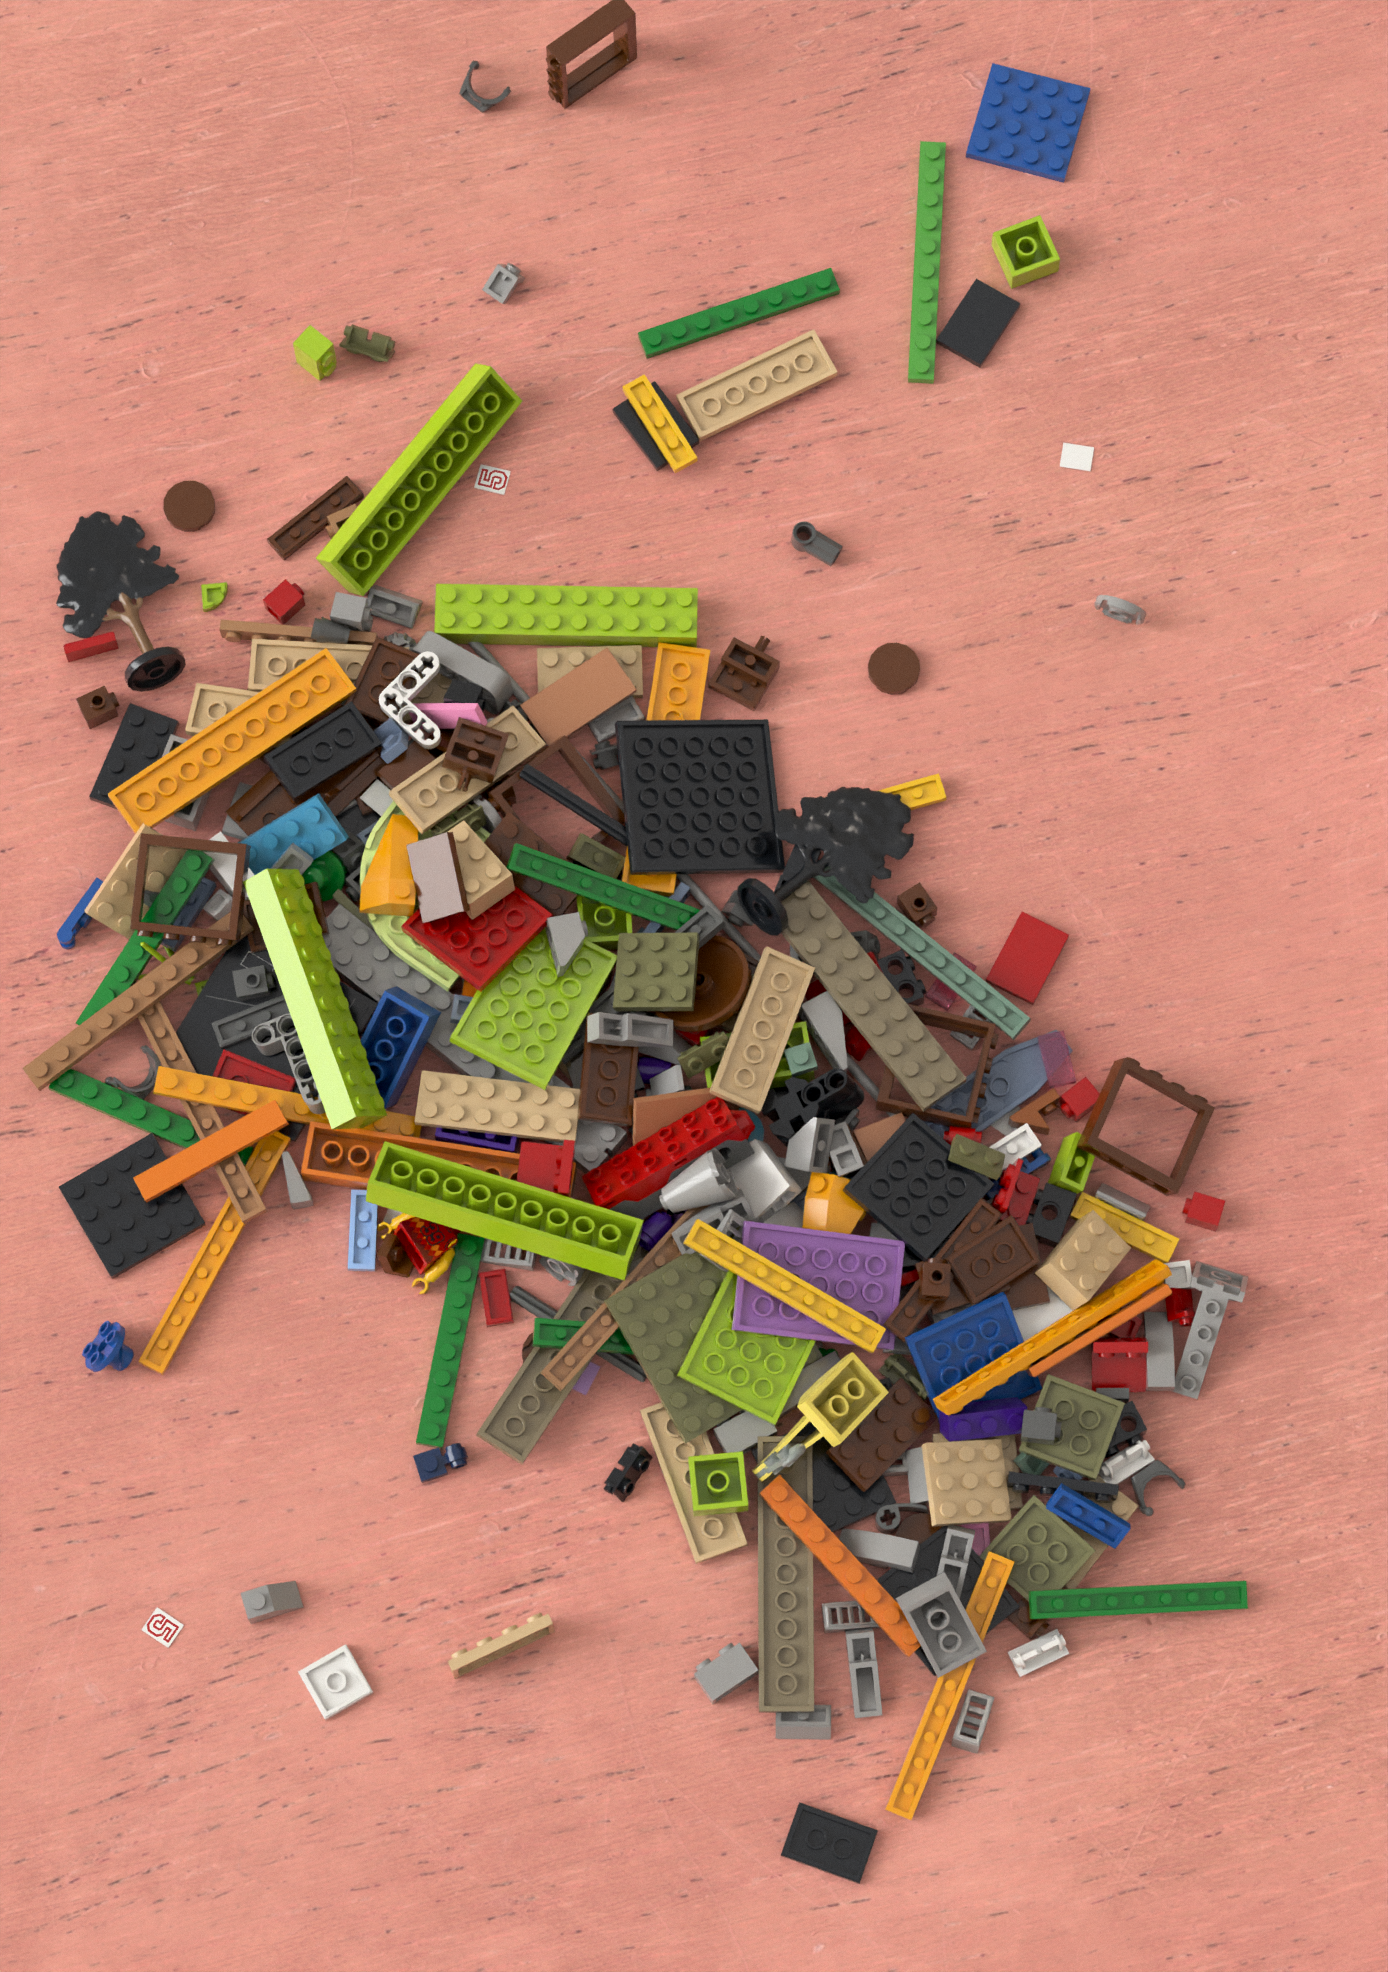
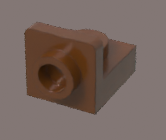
[377,1233,414,1278]
[1007,1597,1050,1640]

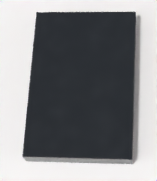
[936,279,1020,368]
[613,381,699,471]
[781,1802,878,1884]

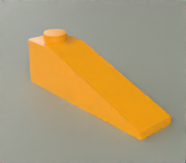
[359,814,418,917]
[802,1172,867,1234]

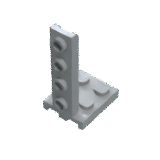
[1172,1261,1248,1399]

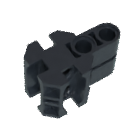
[761,1068,864,1148]

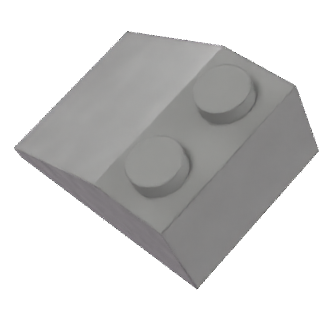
[896,1572,987,1678]

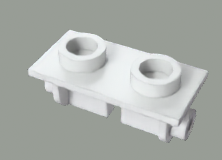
[1099,1440,1155,1484]
[1008,1629,1069,1677]

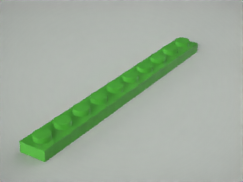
[908,141,946,384]

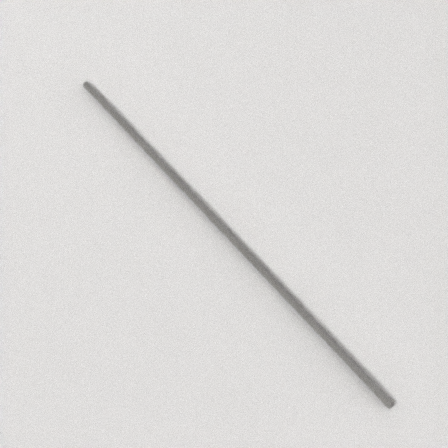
[468,642,906,1120]

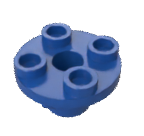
[82,1321,134,1372]

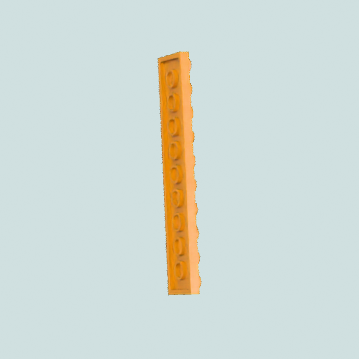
[622,642,710,896]
[108,648,357,834]

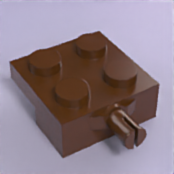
[708,636,780,711]
[442,717,509,792]

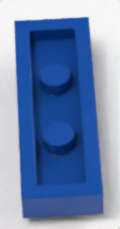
[1046,1483,1131,1549]

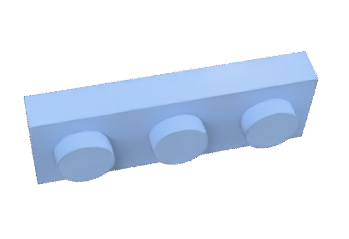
[348,1189,378,1271]

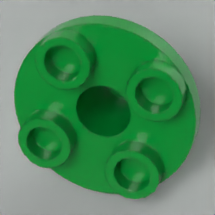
[302,851,347,902]

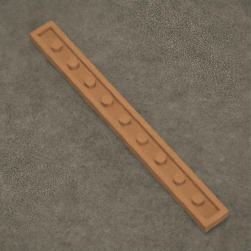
[22,911,254,1091]
[138,1001,268,1224]
[540,1188,739,1391]

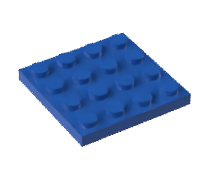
[966,63,1091,183]
[905,1292,1042,1425]

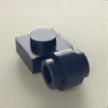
[413,1443,468,1483]

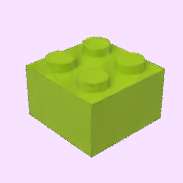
[991,215,1060,289]
[577,896,632,950]
[688,1451,748,1516]

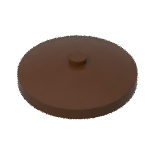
[654,935,752,1032]

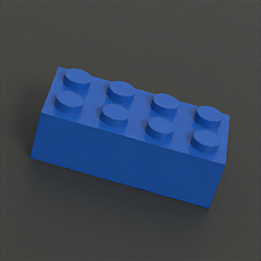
[360,986,441,1109]

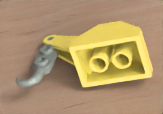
[752,1352,889,1482]

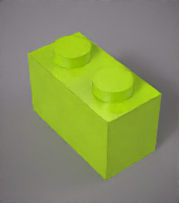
[293,325,337,381]
[1048,1132,1095,1194]

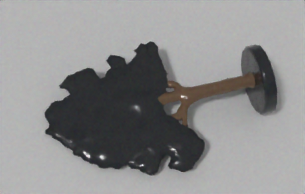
[56,511,186,692]

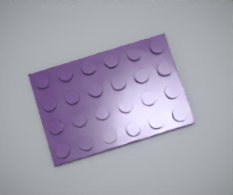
[732,1221,905,1350]

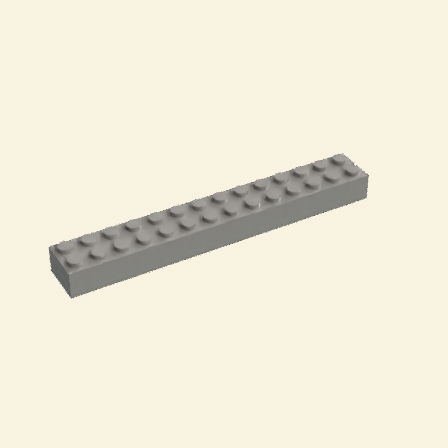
[323,904,627,1174]

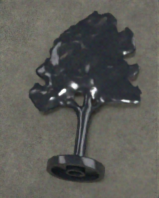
[737,787,914,936]

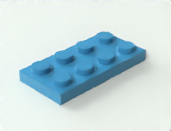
[238,793,349,875]

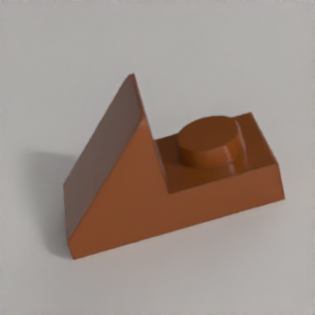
[1008,1088,1060,1135]

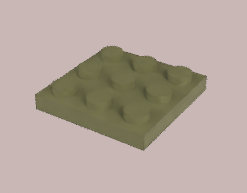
[613,932,700,1011]
[1019,1374,1125,1481]
[979,1495,1096,1601]

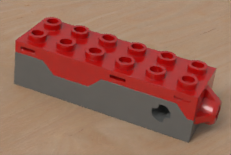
[581,1097,755,1219]

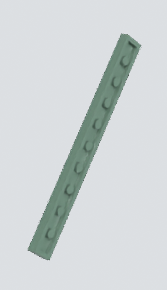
[813,866,1031,1040]

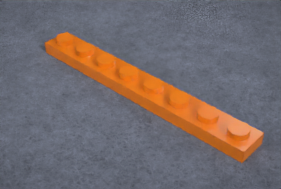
[759,1475,921,1657]

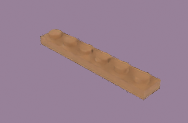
[220,619,378,645]

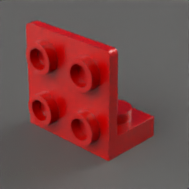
[517,1139,575,1197]
[991,1158,1040,1226]
[1092,1337,1148,1392]

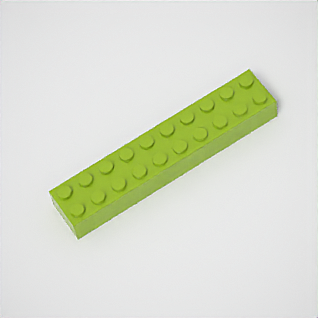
[316,363,522,596]
[434,584,698,648]
[243,868,387,1129]
[366,1141,644,1281]

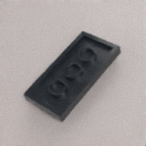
[264,701,382,801]
[89,703,179,810]

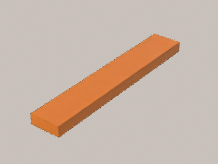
[133,1100,289,1202]
[1026,1284,1172,1377]

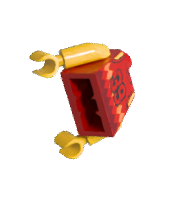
[377,1213,462,1295]

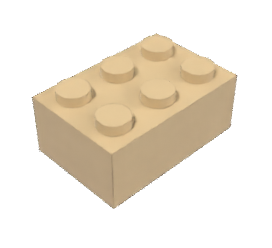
[448,820,515,920]
[1035,1210,1131,1311]

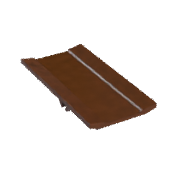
[225,705,387,836]

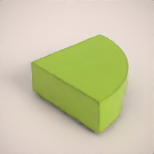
[201,582,228,612]

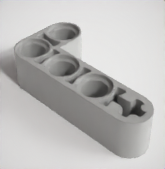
[412,631,513,714]
[251,1013,325,1114]

